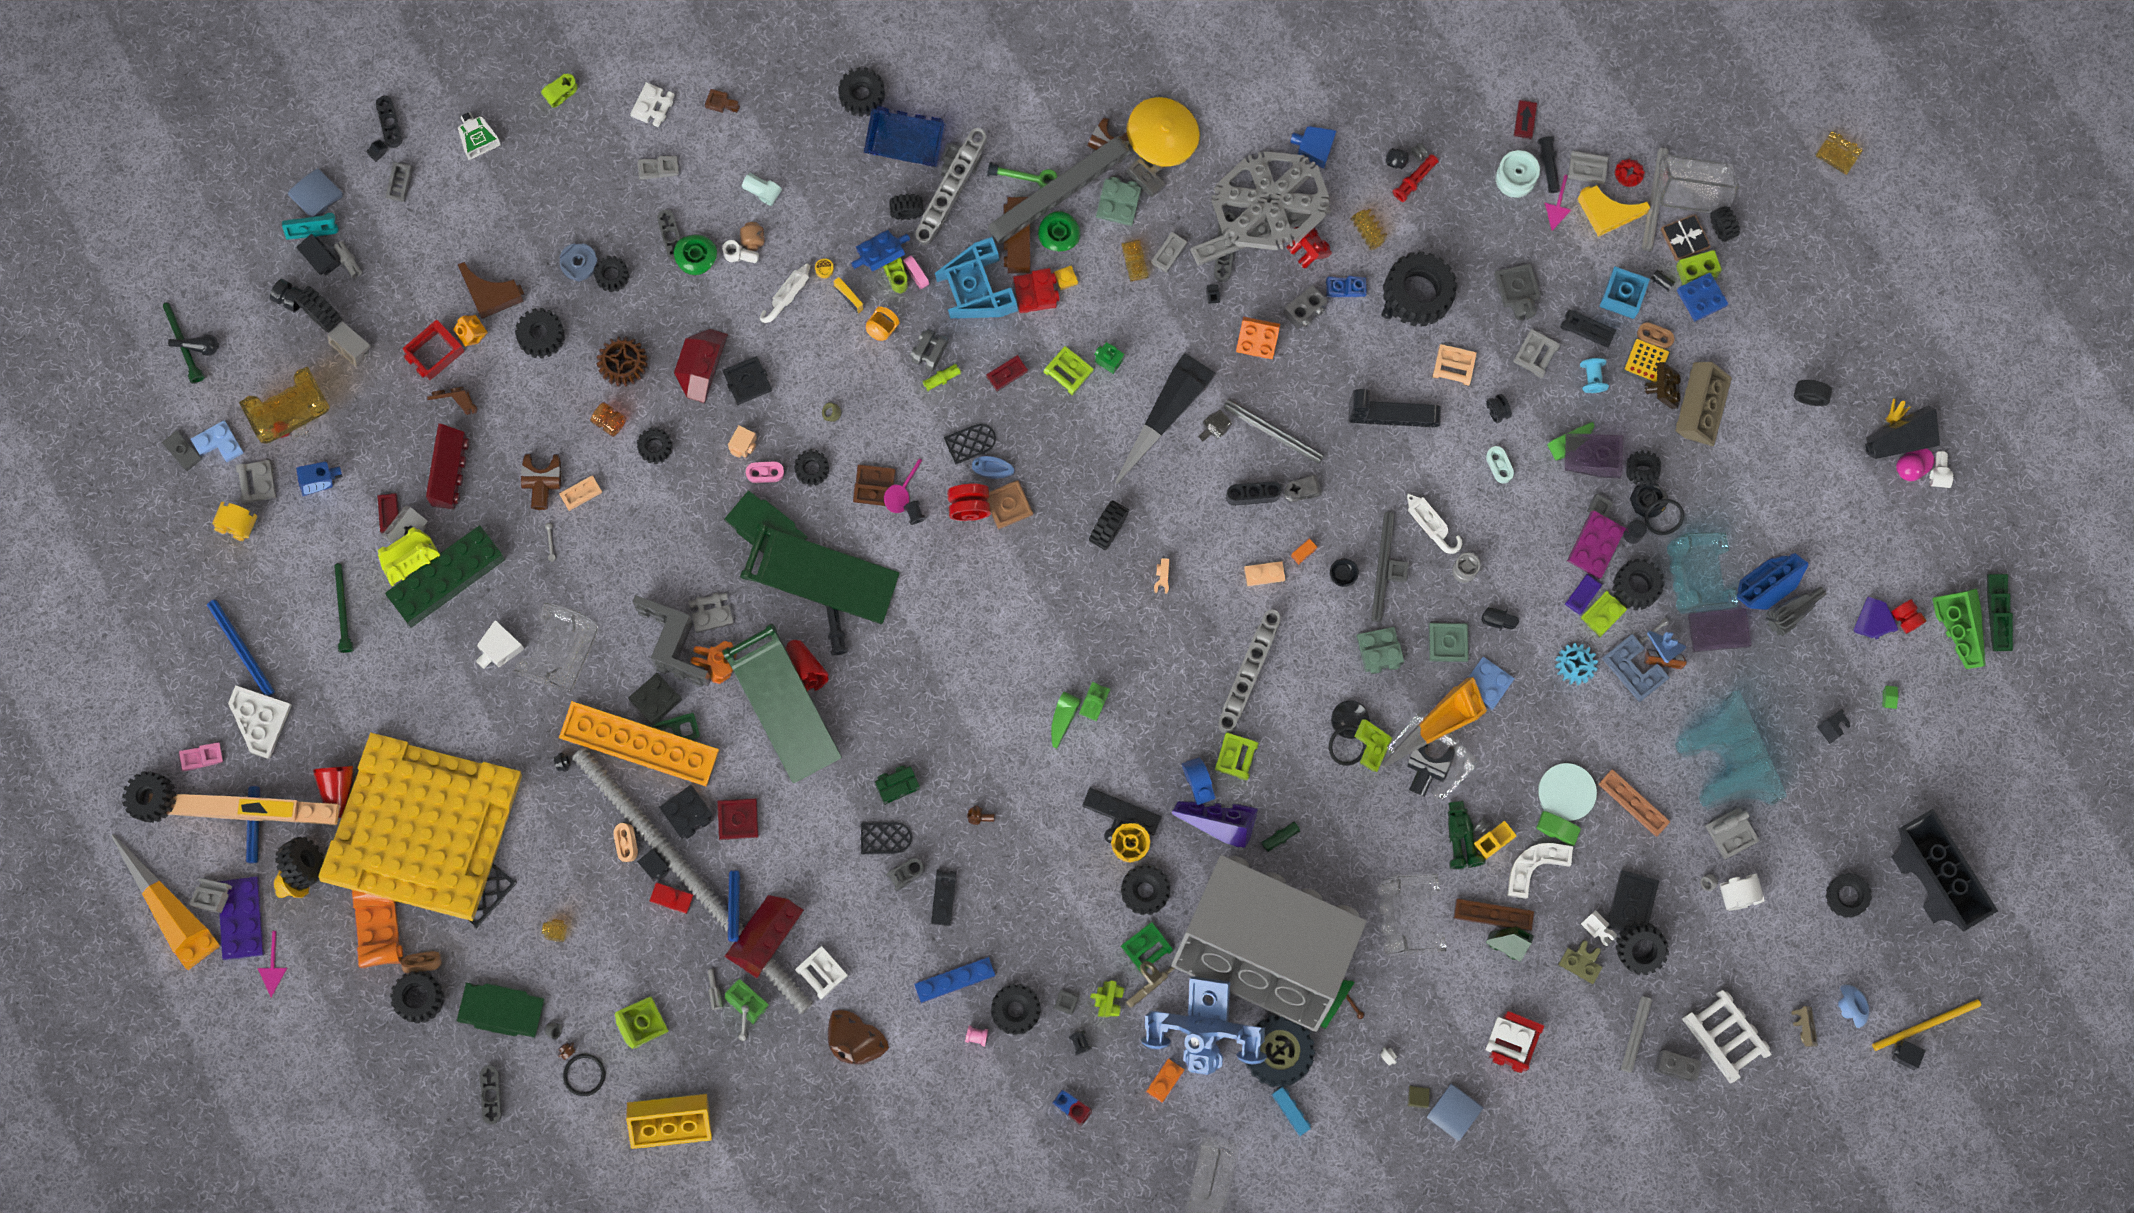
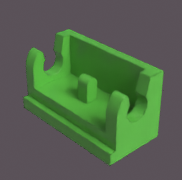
[724,979,768,1025]

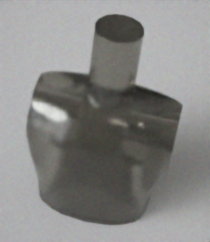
[1198,409,1232,442]

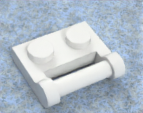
[795,946,848,1000]
[1485,1016,1535,1064]

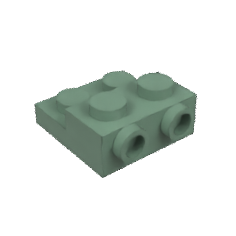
[1096,177,1141,226]
[1356,627,1404,674]

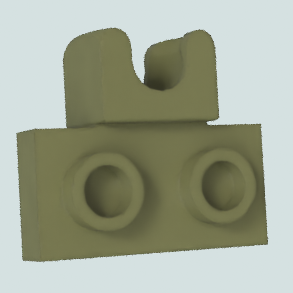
[1558,940,1603,984]

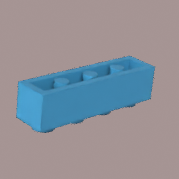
[1272,1087,1311,1137]

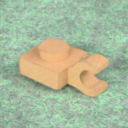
[1154,558,1169,594]

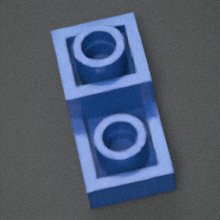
[1326,276,1367,297]

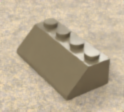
[1675,362,1732,446]

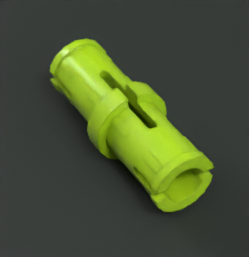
[922,364,961,391]

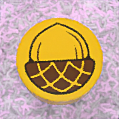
[815,259,834,278]

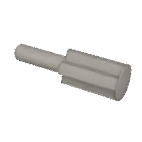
[708,969,723,1010]

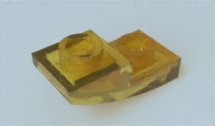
[1121,240,1148,282]

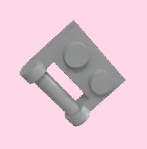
[1513,329,1560,378]
[236,460,277,504]

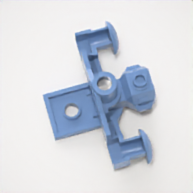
[1141,976,1267,1075]

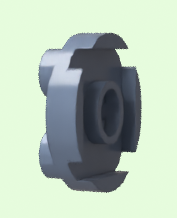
[560,243,597,282]

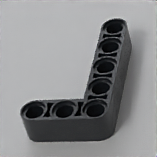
[1348,389,1441,428]

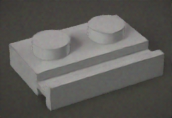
[1567,151,1609,184]
[189,878,232,913]

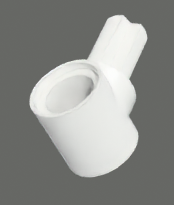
[723,240,759,263]
[1930,451,1953,488]

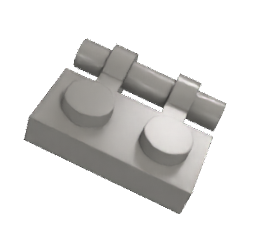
[689,593,734,633]

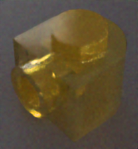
[542,919,567,942]

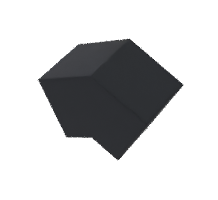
[366,139,388,162]
[1206,284,1220,304]

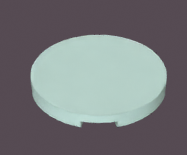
[1538,763,1597,821]

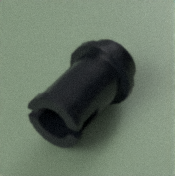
[1650,270,1675,292]

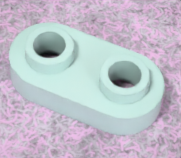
[1486,446,1514,483]

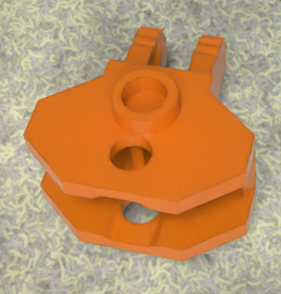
[690,641,737,684]

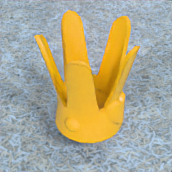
[1885,398,1911,425]

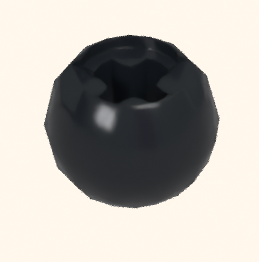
[1385,148,1409,170]

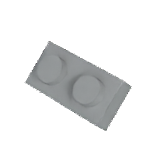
[1151,232,1187,273]

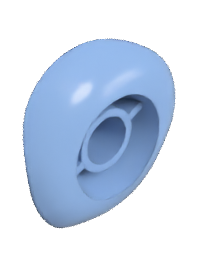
[1838,984,1869,1028]

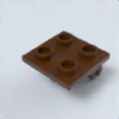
[427,386,478,415]

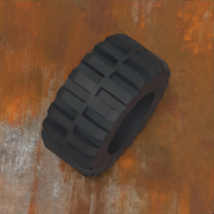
[1383,251,1457,327]

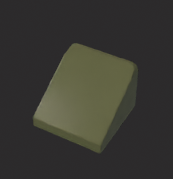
[1407,1086,1429,1109]

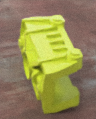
[378,527,440,587]

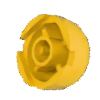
[1111,823,1150,863]

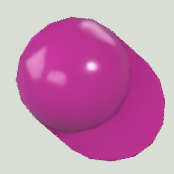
[1896,448,1934,481]

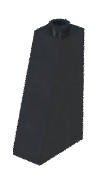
[1865,406,1940,459]

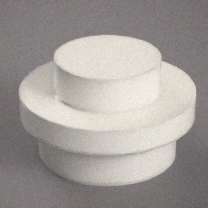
[1380,1047,1397,1066]

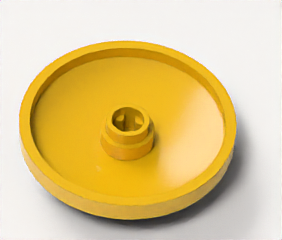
[1126,97,1200,167]

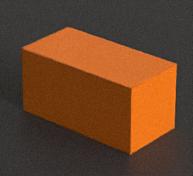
[1291,539,1317,565]

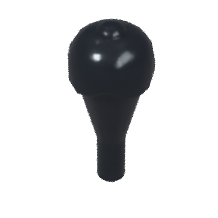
[168,334,219,356]

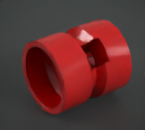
[1891,599,1927,634]

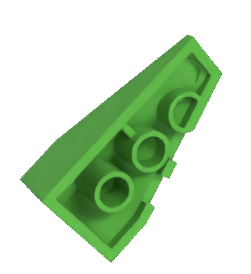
[1932,588,1986,669]

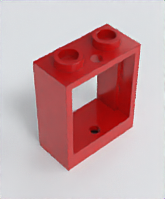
[402,320,465,380]

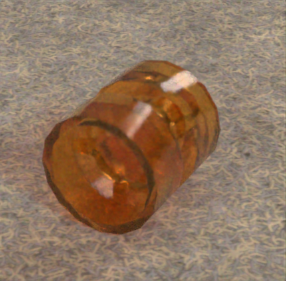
[590,402,627,437]

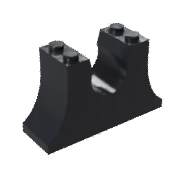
[1891,809,1998,932]

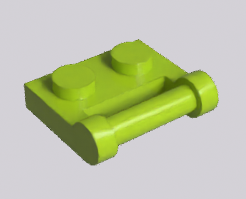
[1043,346,1094,396]
[1215,733,1259,780]

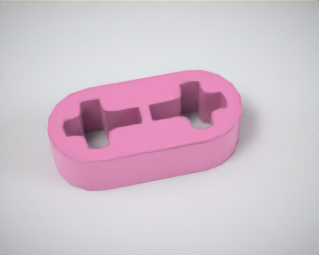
[902,255,929,289]

